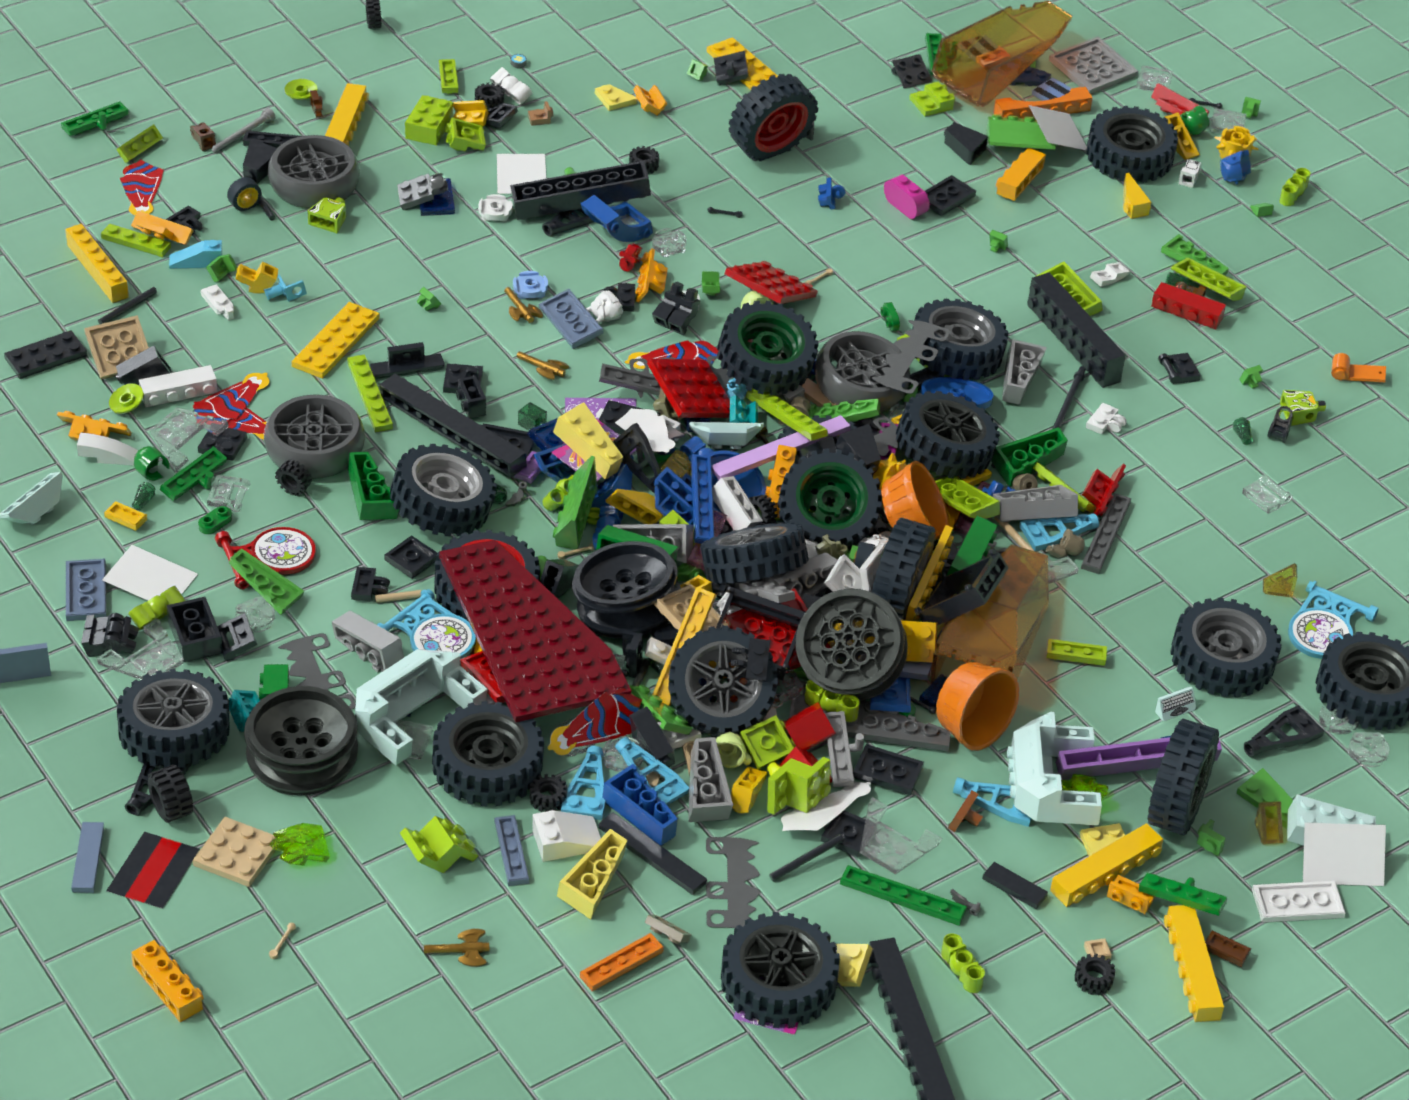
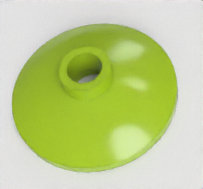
[284,79,318,100]
[109,384,144,413]

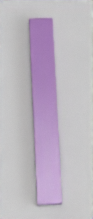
[711,415,851,480]

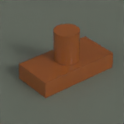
[948,790,983,832]

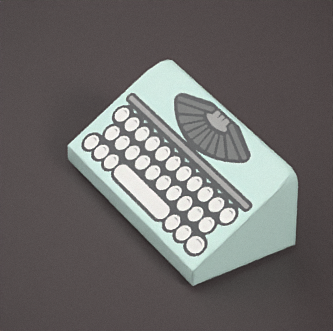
[1155,686,1196,721]

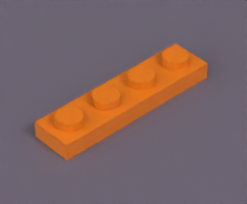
[580,933,664,992]

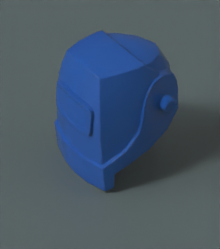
[1220,150,1251,184]

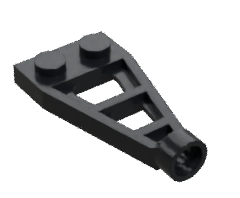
[542,208,594,236]
[613,423,661,493]
[1243,705,1324,757]
[125,761,192,816]

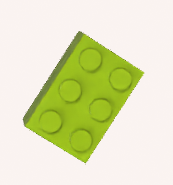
[405,95,453,146]

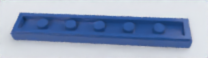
[691,454,714,544]

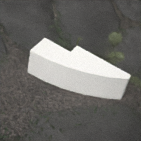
[77,432,138,466]

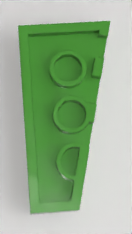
[1161,234,1229,275]
[809,399,880,422]
[229,549,304,615]

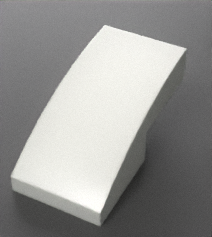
[1090,262,1130,287]

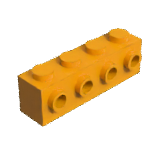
[996,148,1046,201]
[131,940,204,1022]

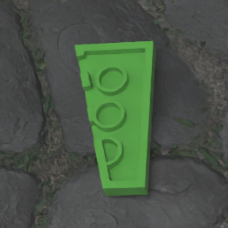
[630,685,693,735]
[1236,768,1293,829]

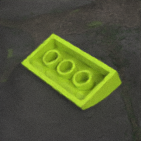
[1171,258,1247,301]
[1036,261,1103,316]
[935,476,1000,518]

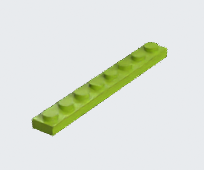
[746,389,828,441]

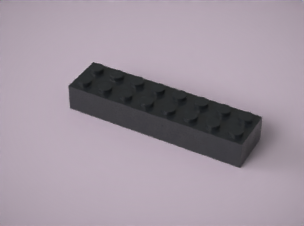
[510,161,651,220]
[1027,272,1126,388]

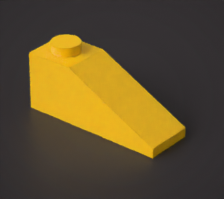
[1165,112,1200,160]
[1123,173,1151,219]
[606,489,662,524]
[731,766,767,813]

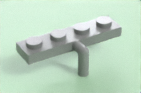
[734,579,795,603]
[825,711,864,787]

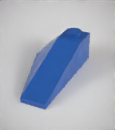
[591,454,634,509]

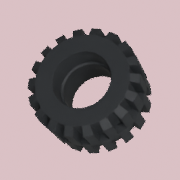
[148,765,193,823]

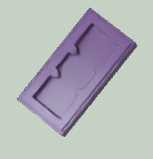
[515,451,541,484]

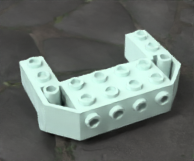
[355,649,487,765]
[1007,712,1102,825]

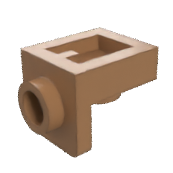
[528,101,553,126]

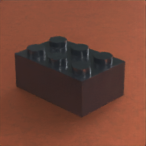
[166,596,223,663]

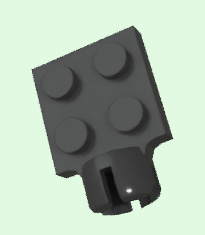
[398,173,448,210]

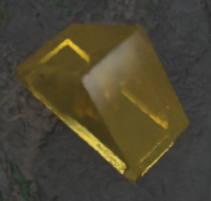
[1263,563,1297,598]
[1254,801,1283,844]

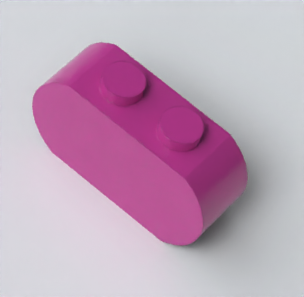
[884,174,929,219]

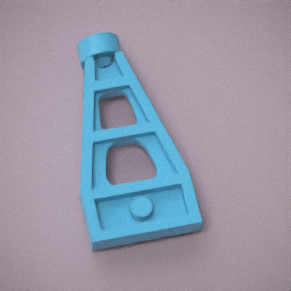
[1019,513,1099,552]
[615,737,689,806]
[561,746,605,820]
[953,777,1032,827]

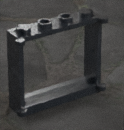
[914,548,1009,626]
[715,587,806,681]

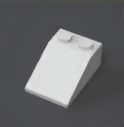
[532,810,601,862]

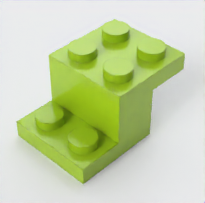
[767,757,831,815]
[400,816,479,873]

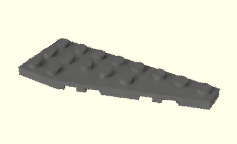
[789,680,951,751]

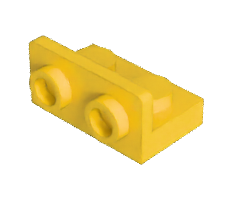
[453,100,489,126]

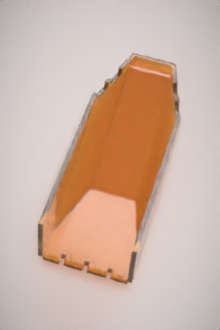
[932,1,1073,107]
[930,544,1049,684]

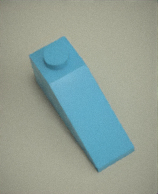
[169,240,223,269]

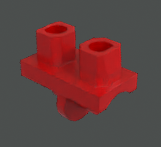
[619,243,643,271]

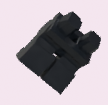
[652,282,701,336]
[81,613,139,657]

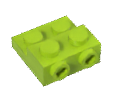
[909,81,955,117]
[445,117,486,152]
[739,715,795,770]

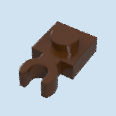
[310,90,323,118]

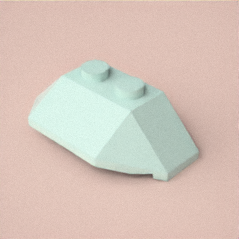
[689,422,764,449]
[0,472,63,524]

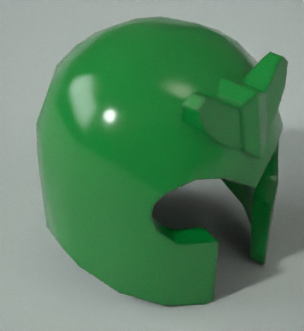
[1180,106,1210,136]
[133,446,170,481]

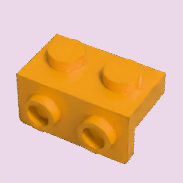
[633,85,667,116]
[1107,875,1156,914]

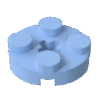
[513,271,548,299]

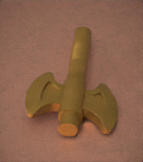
[504,287,543,323]
[517,351,569,380]
[424,929,490,967]

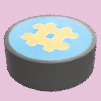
[510,54,527,68]

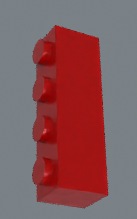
[1151,282,1226,329]

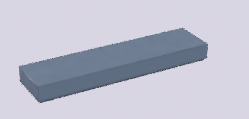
[494,815,529,886]
[71,822,104,893]

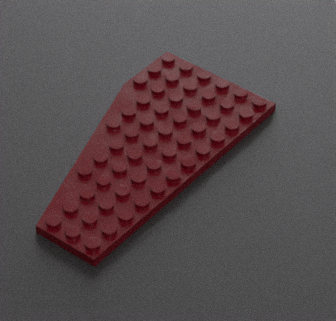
[439,540,632,722]

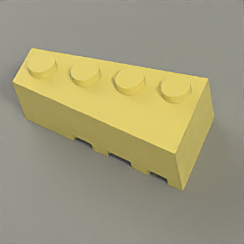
[553,402,623,479]
[557,829,627,919]

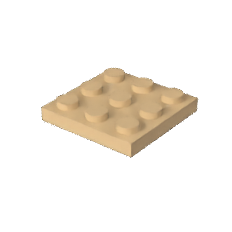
[84,315,149,380]
[654,584,728,632]
[193,817,281,887]

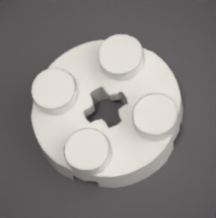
[478,194,513,222]

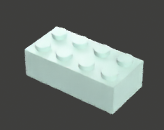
[1287,795,1376,845]

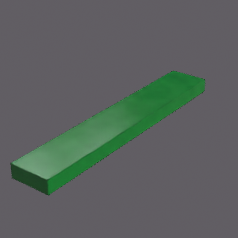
[840,865,967,926]

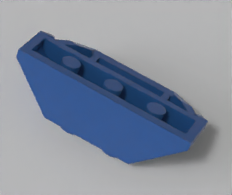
[534,443,576,483]
[654,467,724,527]

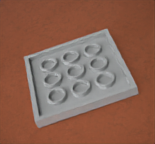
[1049,37,1138,94]

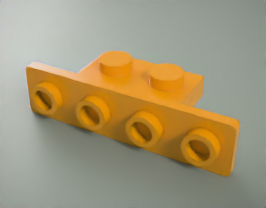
[131,211,193,245]
[635,248,668,303]
[57,411,132,440]
[765,445,797,518]

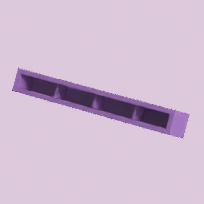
[1056,737,1222,780]

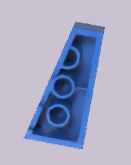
[602,764,678,846]

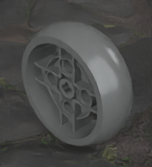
[268,135,360,208]
[814,331,911,413]
[264,394,365,479]

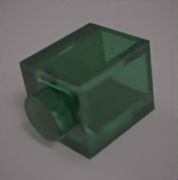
[518,402,547,433]

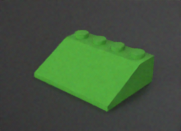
[986,114,1056,150]
[553,456,598,550]

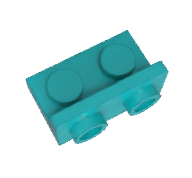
[730,395,758,423]
[228,690,260,732]

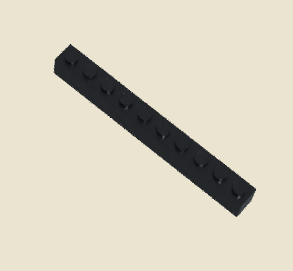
[379,374,527,478]
[868,937,955,1100]

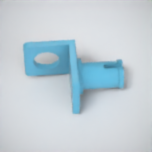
[264,275,307,301]
[726,378,748,400]

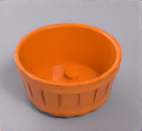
[881,461,950,540]
[936,662,1019,751]

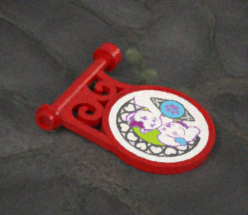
[215,527,316,590]

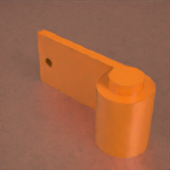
[1331,353,1386,382]

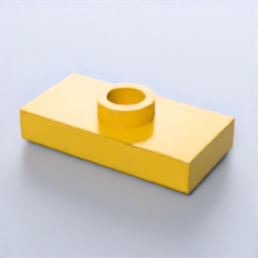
[104,501,148,531]

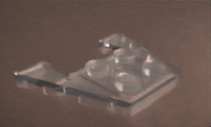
[150,407,229,472]
[97,618,183,680]
[860,797,942,874]

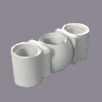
[490,67,533,105]

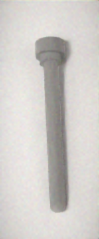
[212,108,276,153]

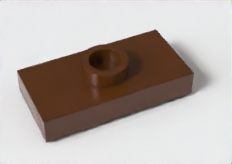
[1205,930,1251,967]

